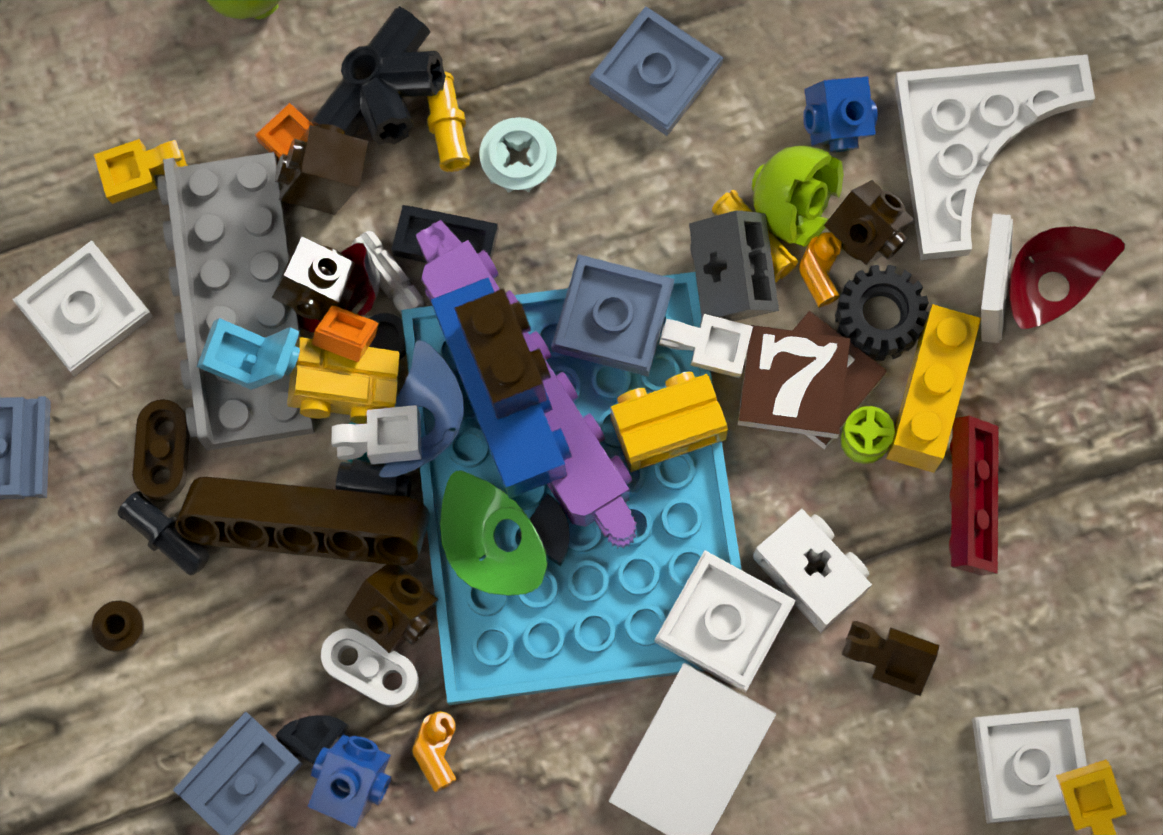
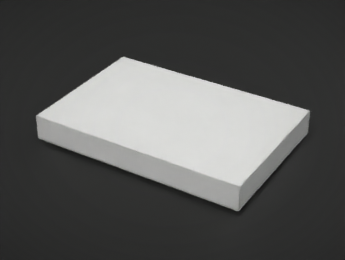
[609,663,776,835]

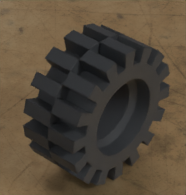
[835,265,929,361]

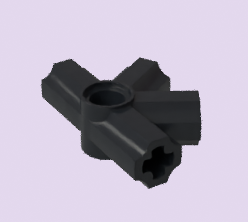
[311,6,446,145]

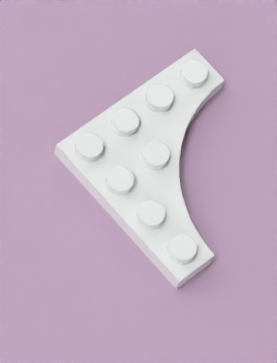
[894,55,1095,260]

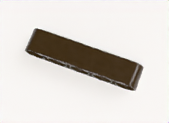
[175,477,430,566]

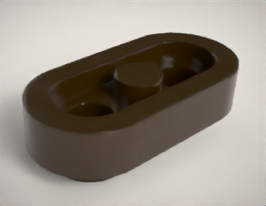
[132,399,190,501]

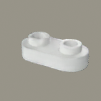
[321,628,419,707]

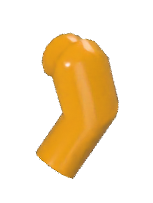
[799,232,842,308]
[412,711,457,793]

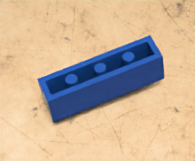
[430,277,572,499]

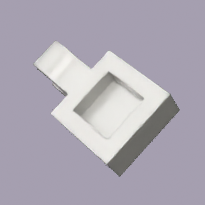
[659,314,753,378]
[332,405,422,464]

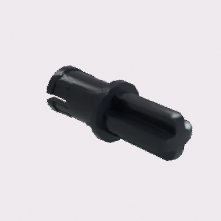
[118,491,210,576]

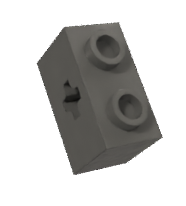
[689,210,779,321]

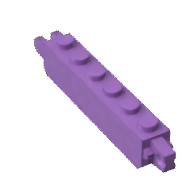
[416,220,637,549]

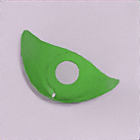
[440,470,547,596]

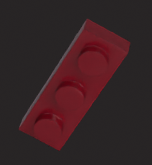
[949,415,999,576]

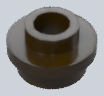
[92,600,144,652]

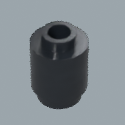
[335,459,412,497]

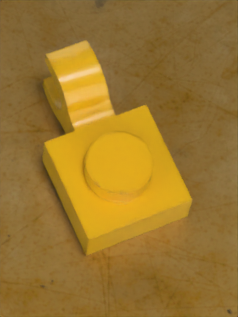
[94,139,187,204]
[1056,759,1127,835]

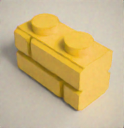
[287,337,399,424]
[610,372,728,472]

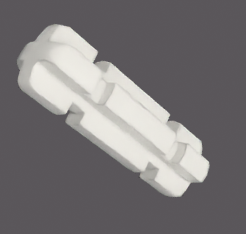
[352,231,424,315]

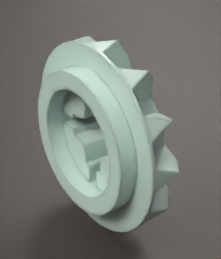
[480,117,557,193]

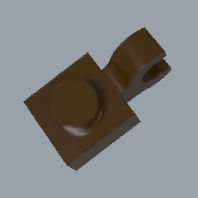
[842,621,940,696]

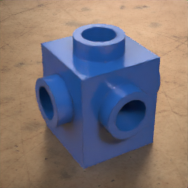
[803,76,878,153]
[307,735,391,828]

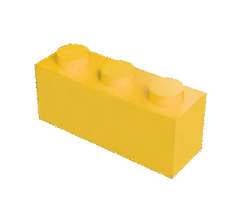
[886,304,981,473]

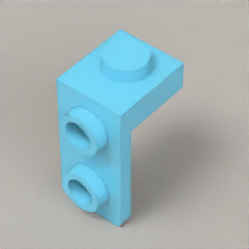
[197,318,300,390]

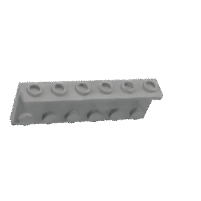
[157,152,315,451]

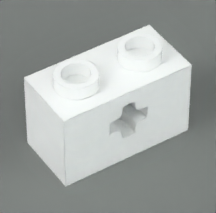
[753,509,872,633]

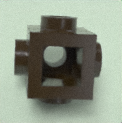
[824,180,915,265]
[272,237,356,321]
[344,564,439,654]

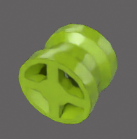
[840,406,895,464]

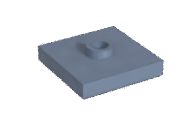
[589,6,723,136]
[551,254,675,377]

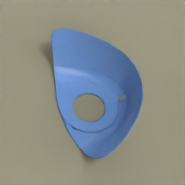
[379,340,464,477]

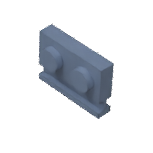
[0,396,51,500]
[173,712,303,835]

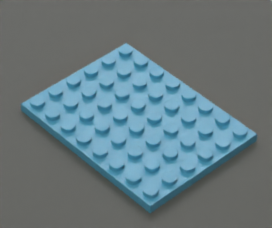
[401,272,742,705]

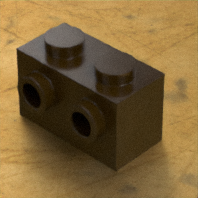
[275,124,368,215]
[454,288,551,420]

